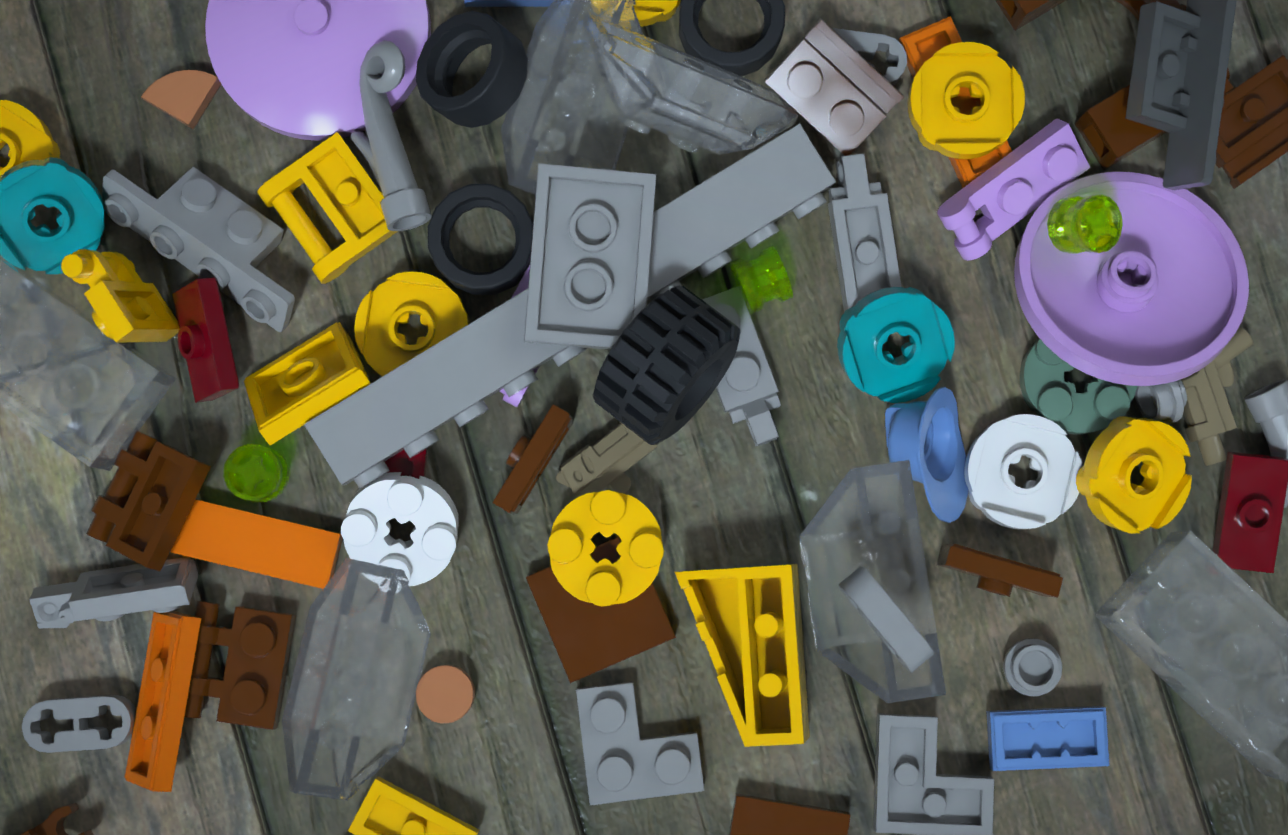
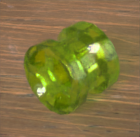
[1047,195,1123,254]
[730,245,794,315]
[223,444,289,502]

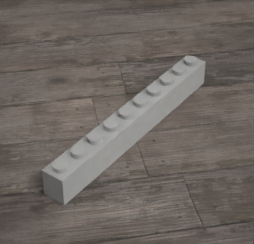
[304,124,836,489]

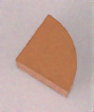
[141,70,221,129]

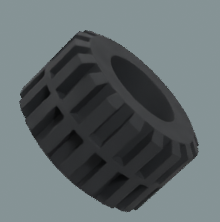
[593,285,741,445]

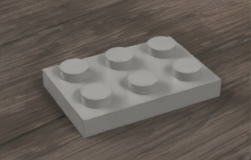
[524,163,656,350]

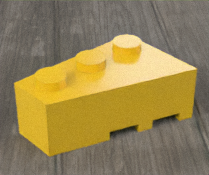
[675,564,810,747]

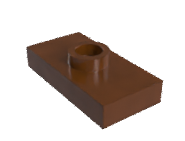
[492,404,574,515]
[936,543,1063,598]

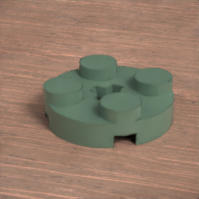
[1020,337,1137,435]

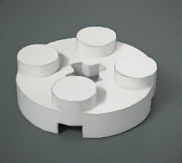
[964,414,1083,529]
[341,472,459,591]

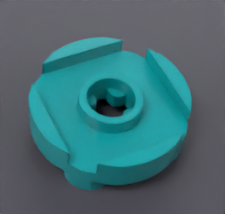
[0,157,104,274]
[837,287,955,403]

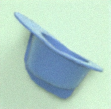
[885,387,968,523]

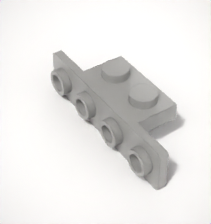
[102,167,295,332]

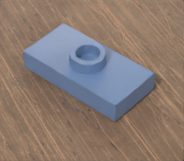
[986,706,1109,771]

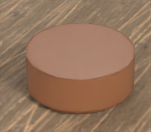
[416,665,475,724]

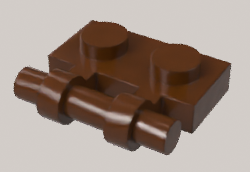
[86,430,211,572]
[184,601,296,730]

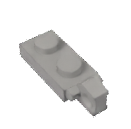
[828,153,902,312]
[702,286,781,447]
[29,557,198,629]

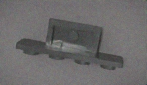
[1126,0,1237,191]

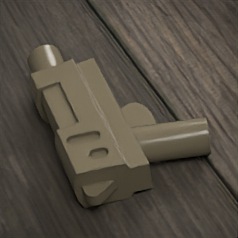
[1180,327,1254,466]
[556,421,658,498]

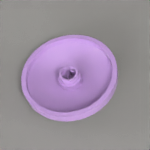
[205,0,431,141]
[1014,172,1249,386]

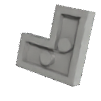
[576,681,704,805]
[873,713,994,835]

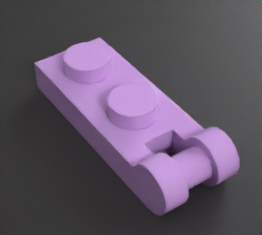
[937,118,1091,261]

